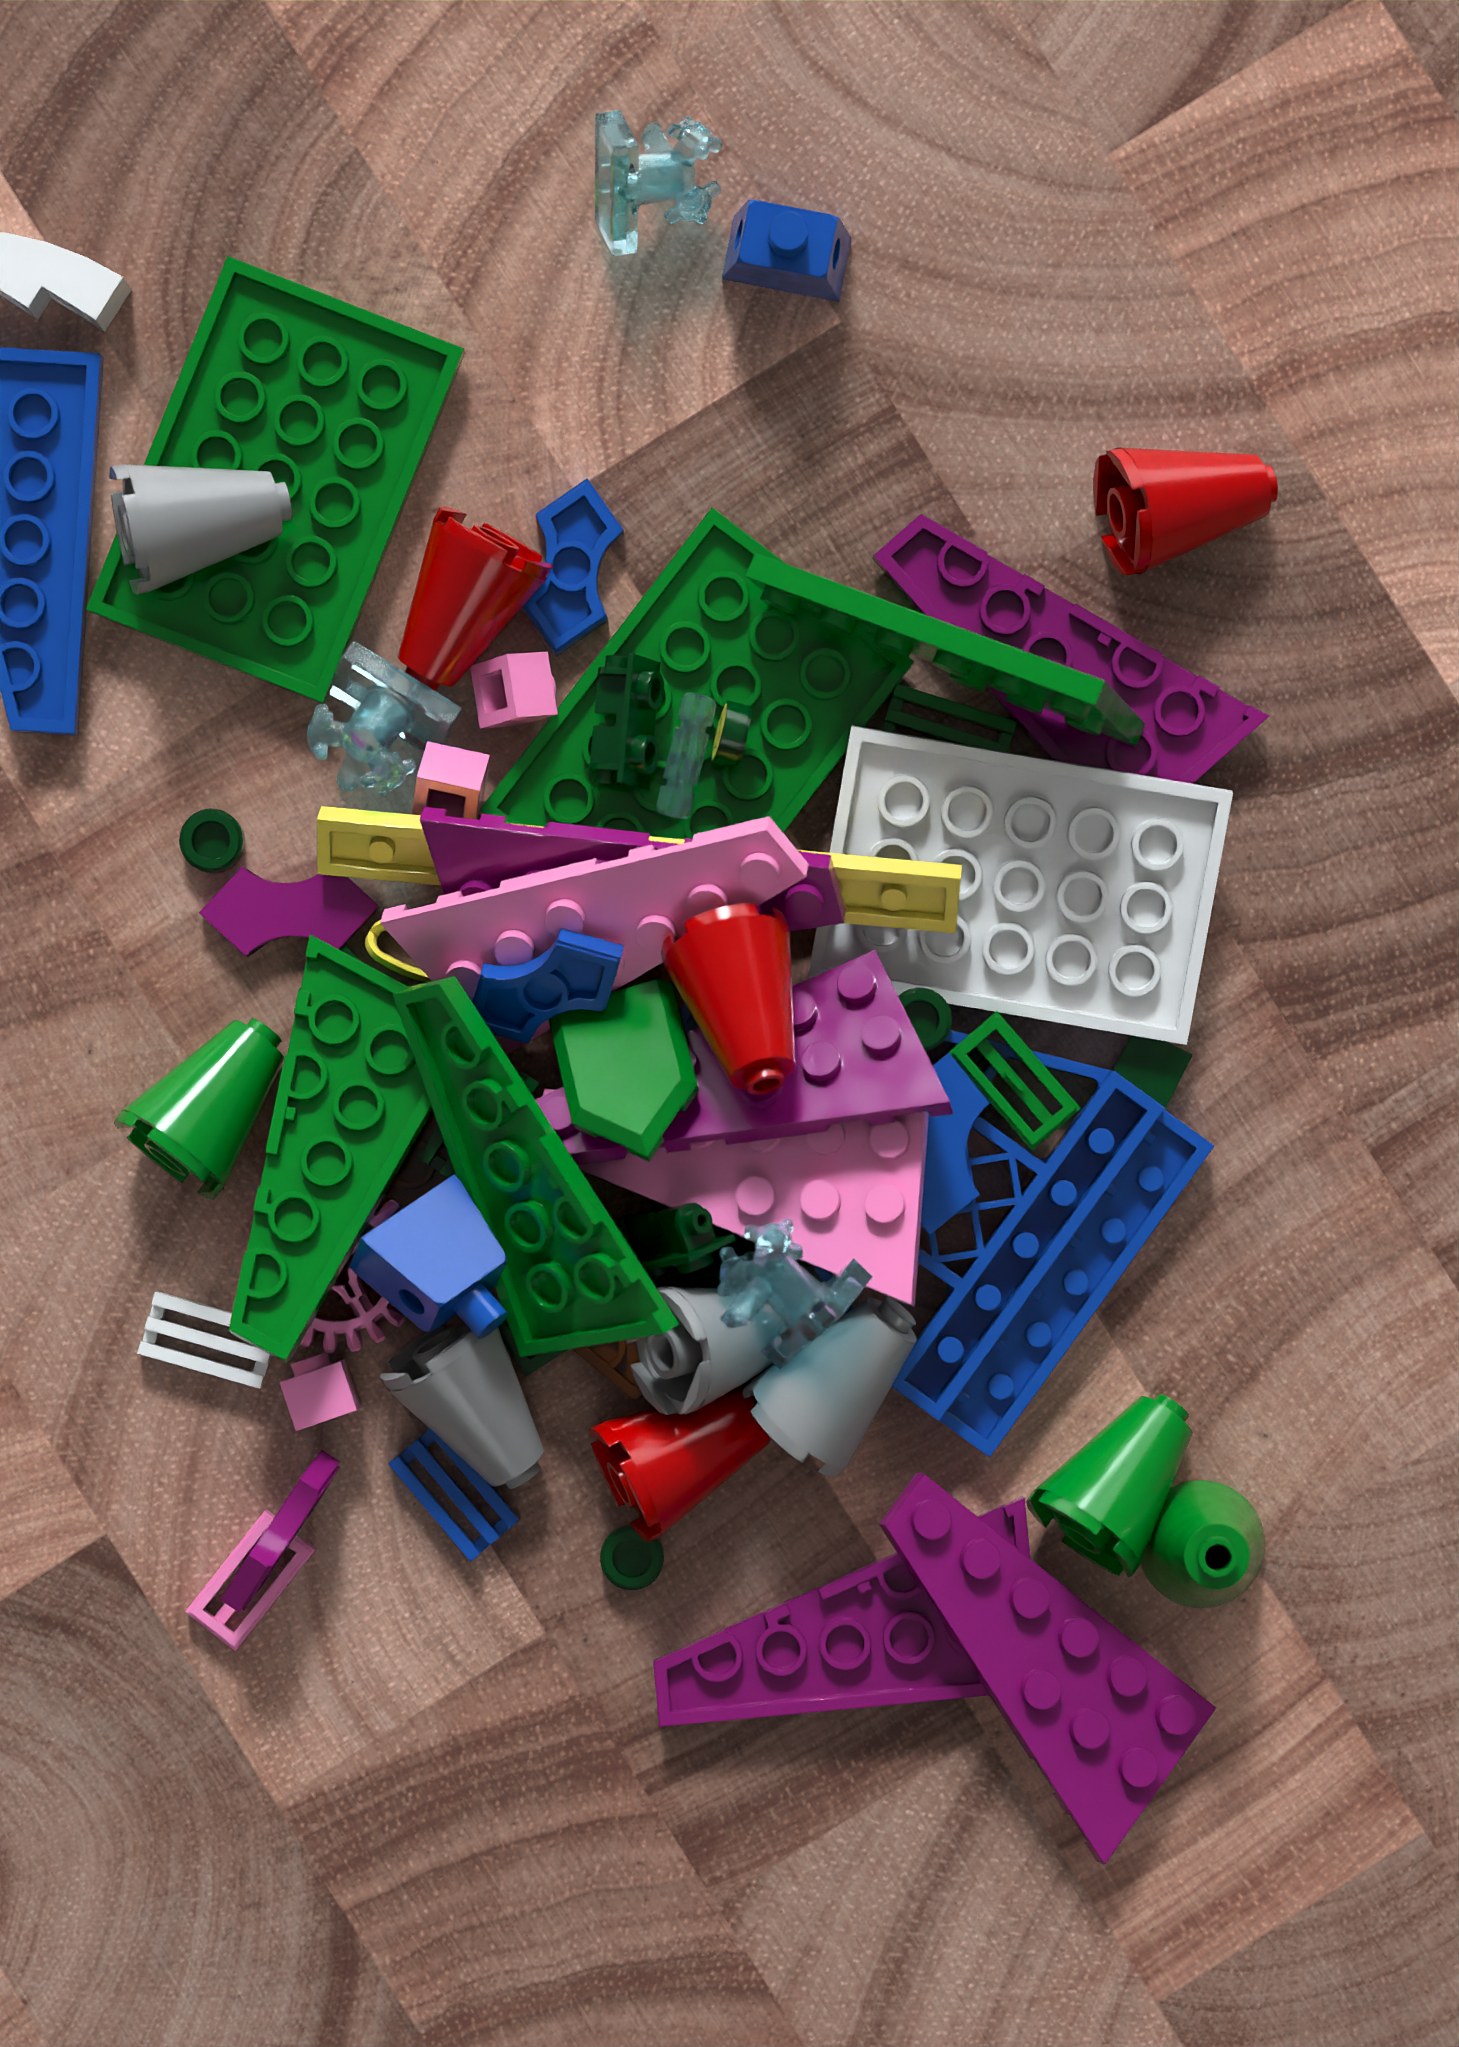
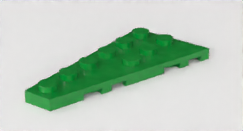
[745,553,1145,747]
[229,934,433,1364]
[393,976,679,1357]

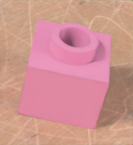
[470,651,558,729]
[412,741,490,820]
[279,1352,362,1431]

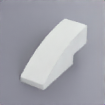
[0,232,132,332]

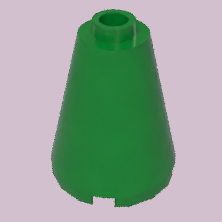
[114,1018,284,1200]
[1026,1394,1193,1577]
[1140,1480,1265,1608]

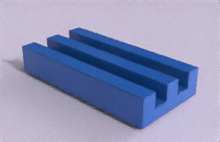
[388,1429,520,1562]

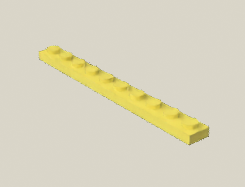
[317,806,962,933]

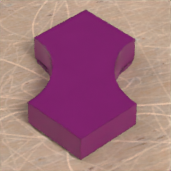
[199,866,380,957]
[221,1450,340,1612]

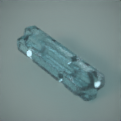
[656,693,716,819]

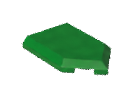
[549,979,699,1162]

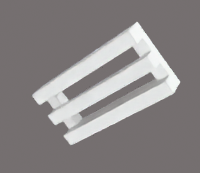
[137,1291,271,1389]

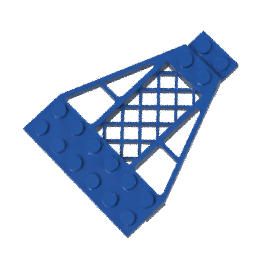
[680,1003,1215,1457]

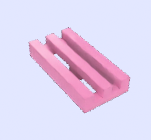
[185,1509,317,1651]

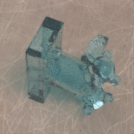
[595,110,722,256]
[307,640,462,795]
[717,1218,873,1369]

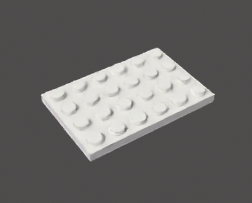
[808,725,1233,1045]

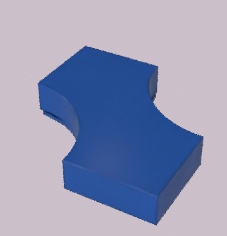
[522,478,624,657]
[472,928,624,1044]
[921,1053,989,1235]

